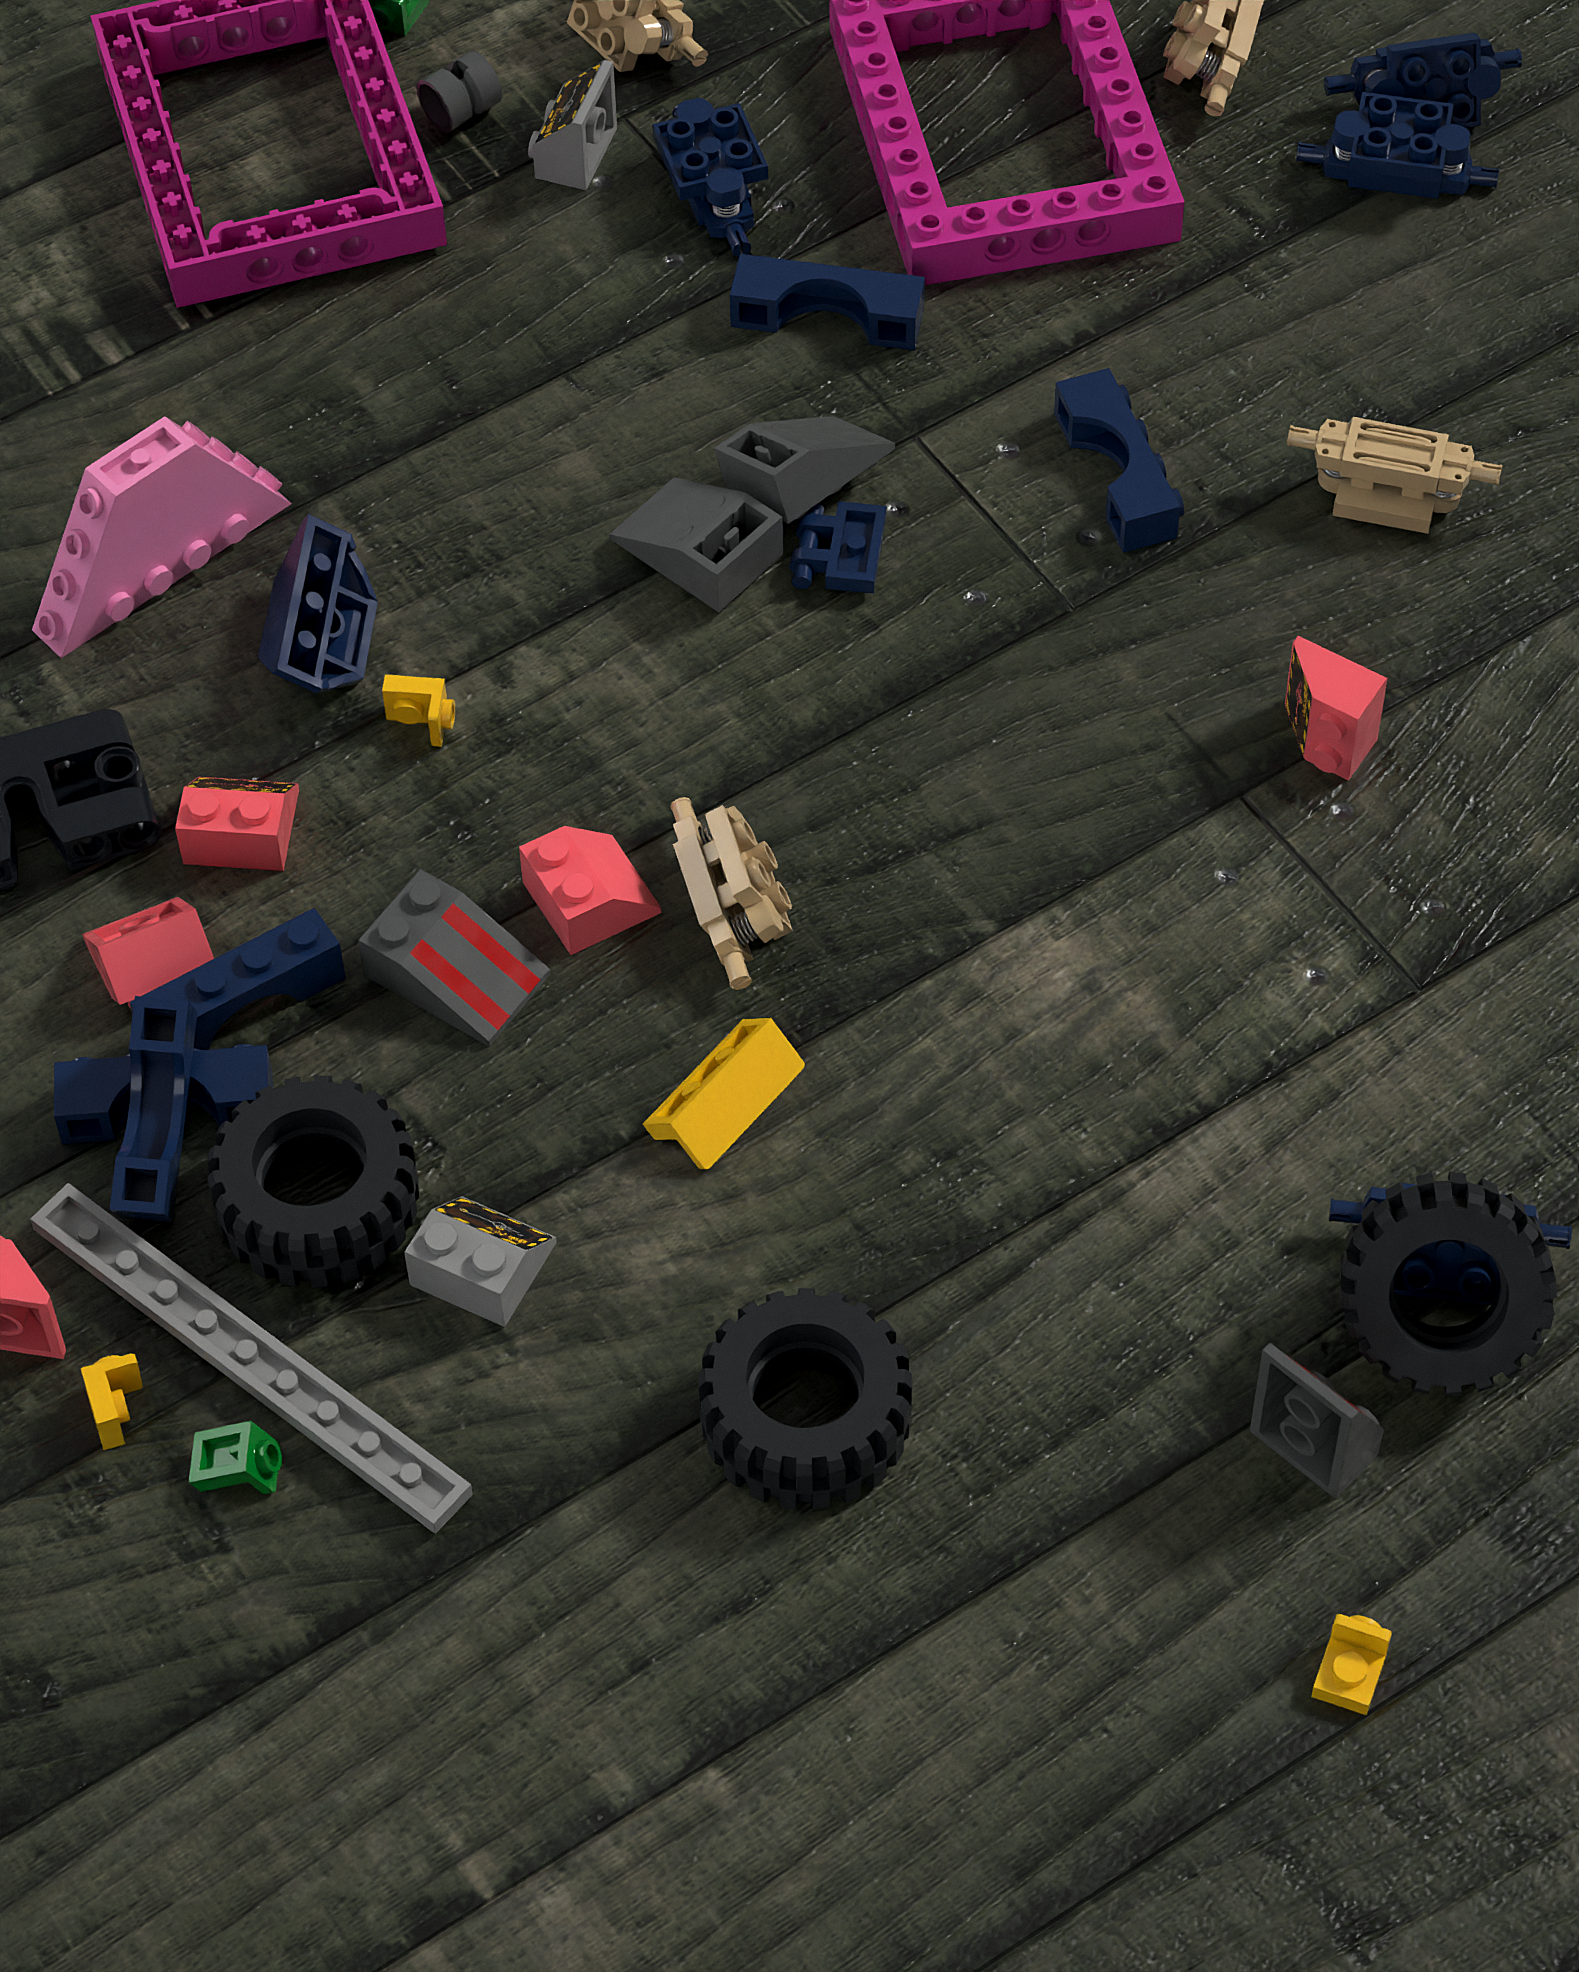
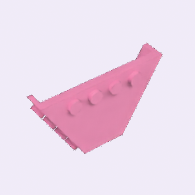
[32,416,292,658]

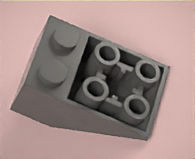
[714,416,896,524]
[609,478,783,612]

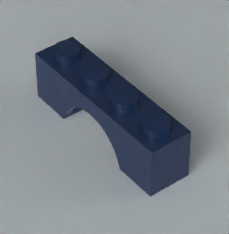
[730,254,925,350]
[1054,368,1184,553]
[130,908,346,1050]
[110,996,197,1223]
[54,1044,273,1144]

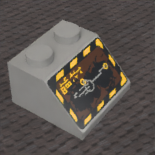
[528,60,617,190]
[404,1196,557,1327]

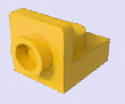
[382,675,455,747]
[81,1354,143,1450]
[1311,1614,1392,1715]

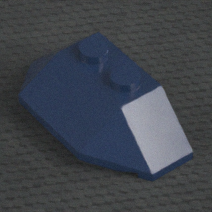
[258,514,378,693]

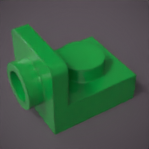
[368,0,430,36]
[189,1421,282,1494]

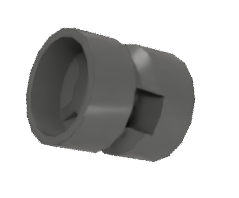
[416,50,502,133]

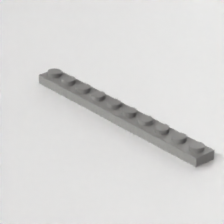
[30,1183,473,1534]

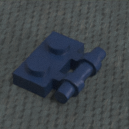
[789,501,887,594]

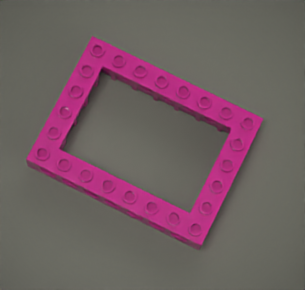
[91,0,447,308]
[829,0,1184,285]

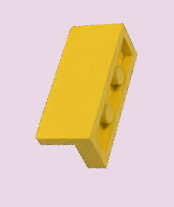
[643,1018,805,1169]

